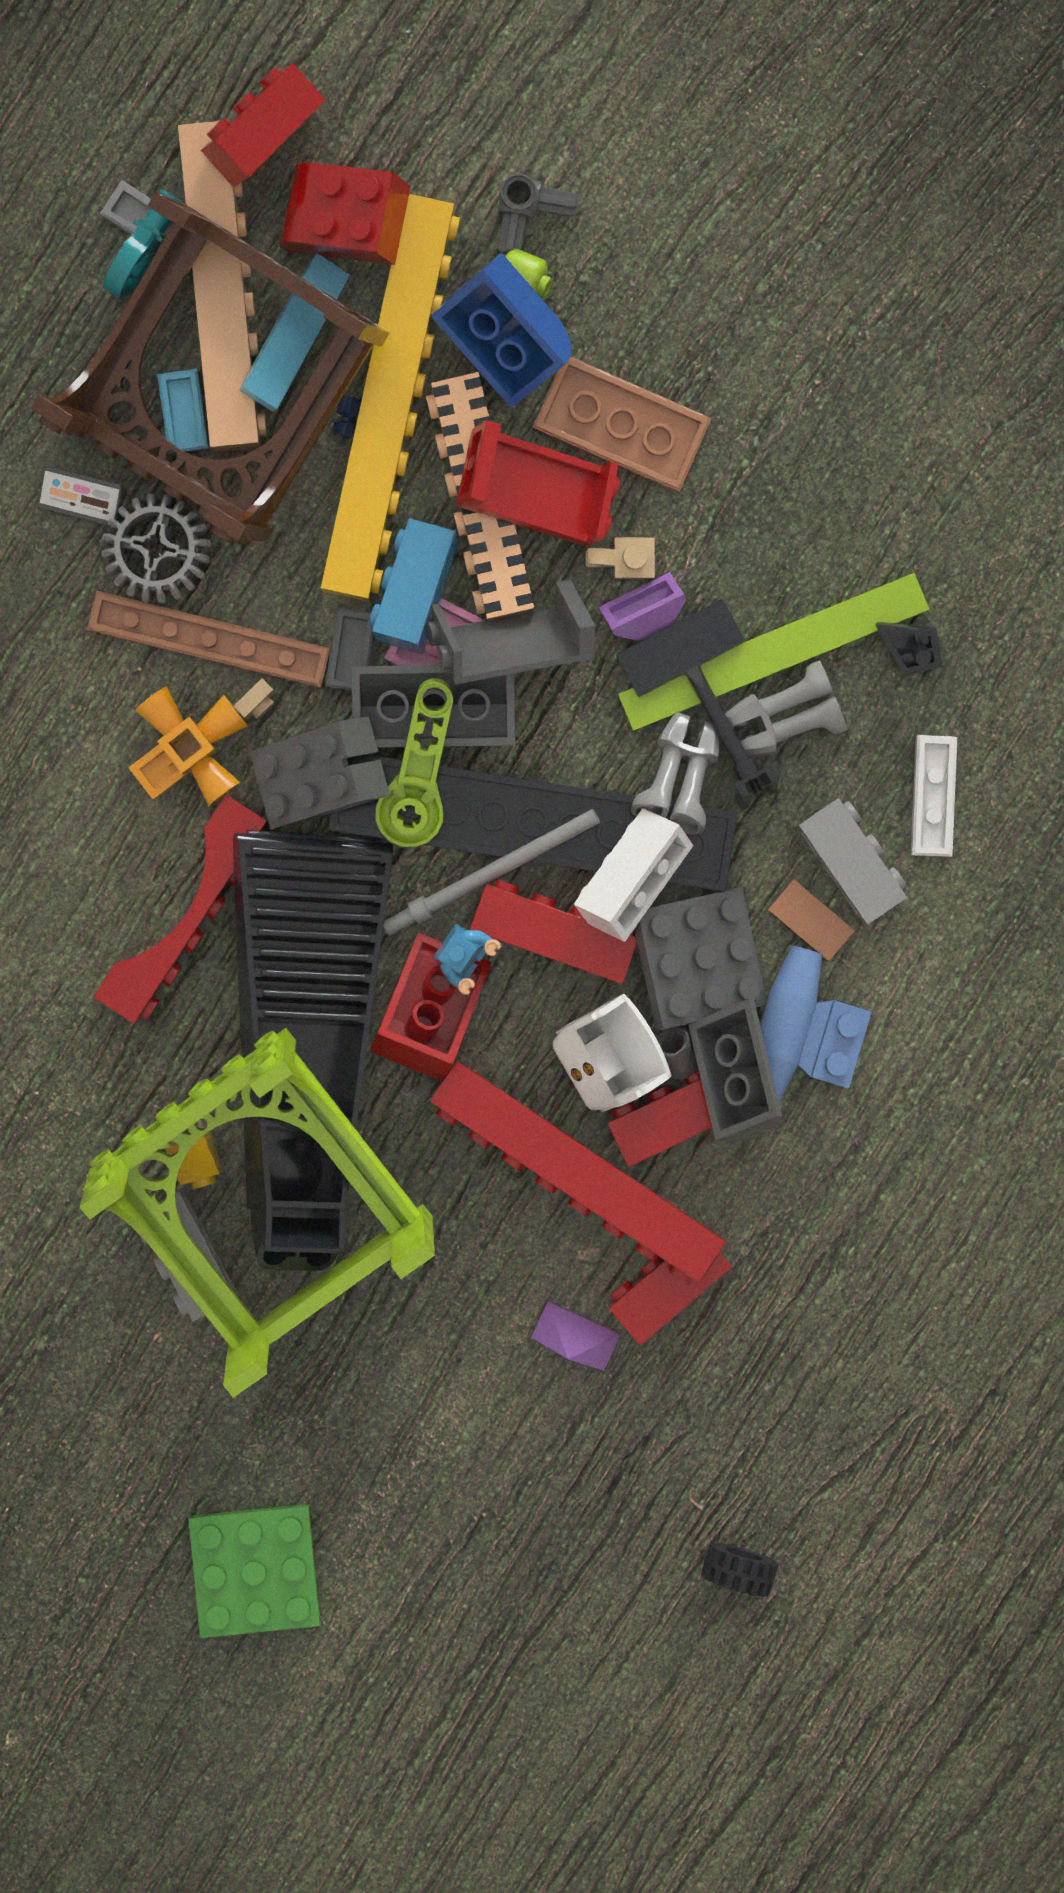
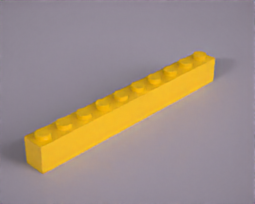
[321,194,460,602]

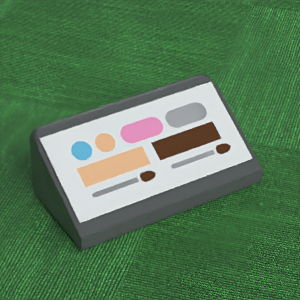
[37,465,126,527]

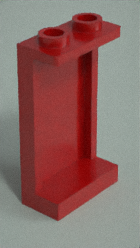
[456,420,620,547]

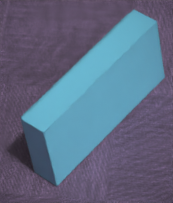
[157,369,209,455]

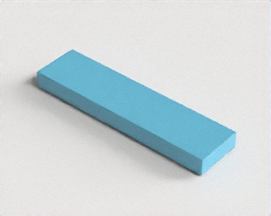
[239,253,350,412]

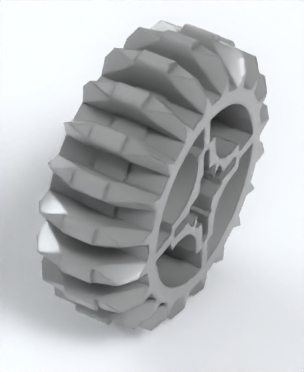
[102,494,211,604]

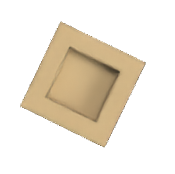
[233,678,276,720]

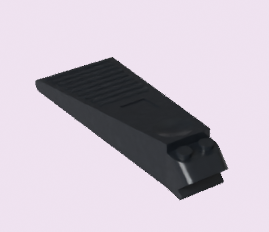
[233,830,393,1271]

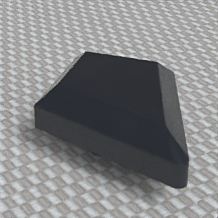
[875,622,942,676]

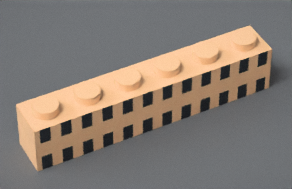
[426,372,534,621]

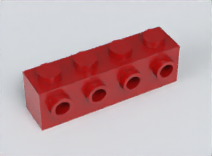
[470,880,637,984]

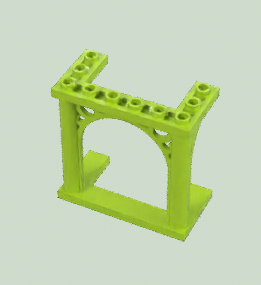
[79,1028,435,1398]

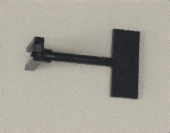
[616,599,779,811]

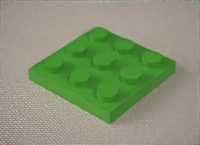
[188,1504,321,1638]

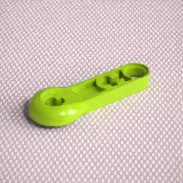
[376,678,453,847]

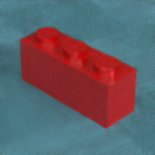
[200,63,325,187]
[606,1069,712,1167]
[608,1253,732,1345]

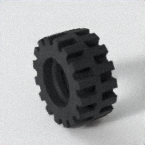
[701,1542,778,1597]

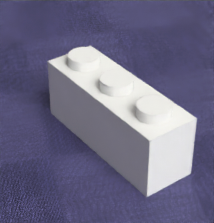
[574,808,693,942]

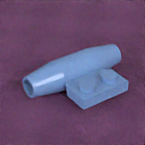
[760,946,872,1103]

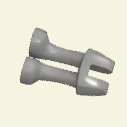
[725,660,848,758]
[631,712,719,835]

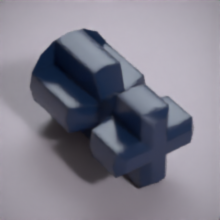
[332,396,362,438]

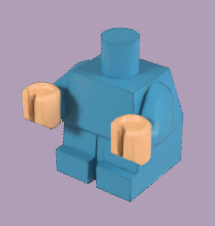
[433,924,501,994]

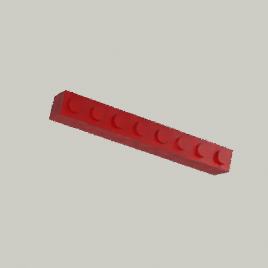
[430,1061,728,1285]

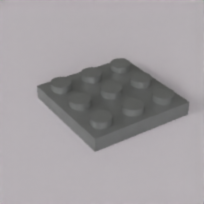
[634,887,767,1031]

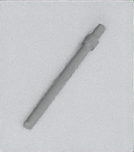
[383,809,600,936]

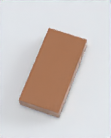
[767,879,855,962]

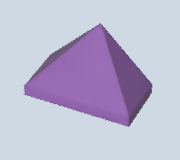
[599,572,686,641]
[531,1301,621,1371]

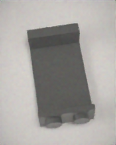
[426,579,595,685]

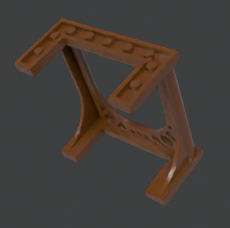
[30,192,390,544]

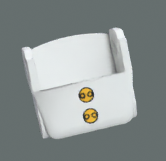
[553,994,671,1112]

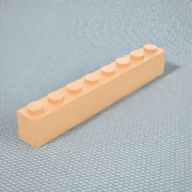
[178,121,267,453]

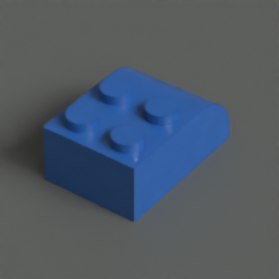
[431,252,571,408]

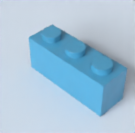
[369,518,459,654]

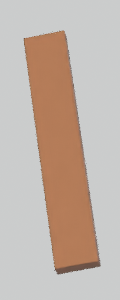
[87,591,331,689]

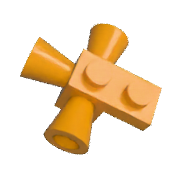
[128,686,248,807]

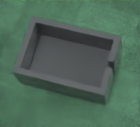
[249,716,390,830]

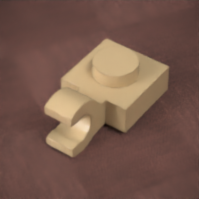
[585,537,655,579]

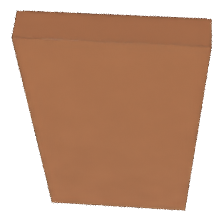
[533,357,712,493]

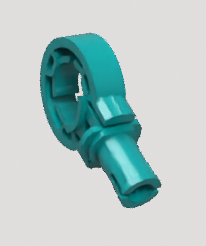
[103,189,183,300]

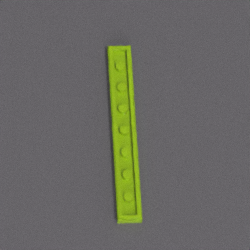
[618,573,930,731]

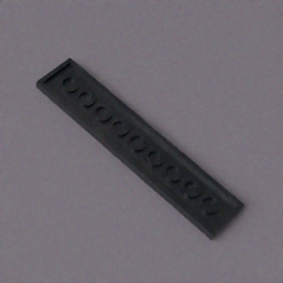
[328,755,738,891]

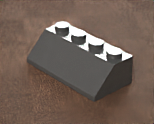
[351,665,515,747]

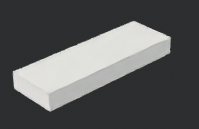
[911,735,957,857]

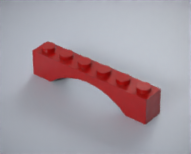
[93,794,269,1024]

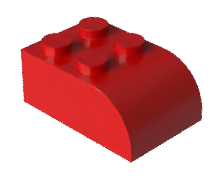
[279,163,411,265]

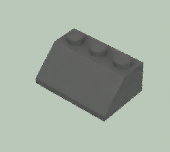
[688,999,782,1141]

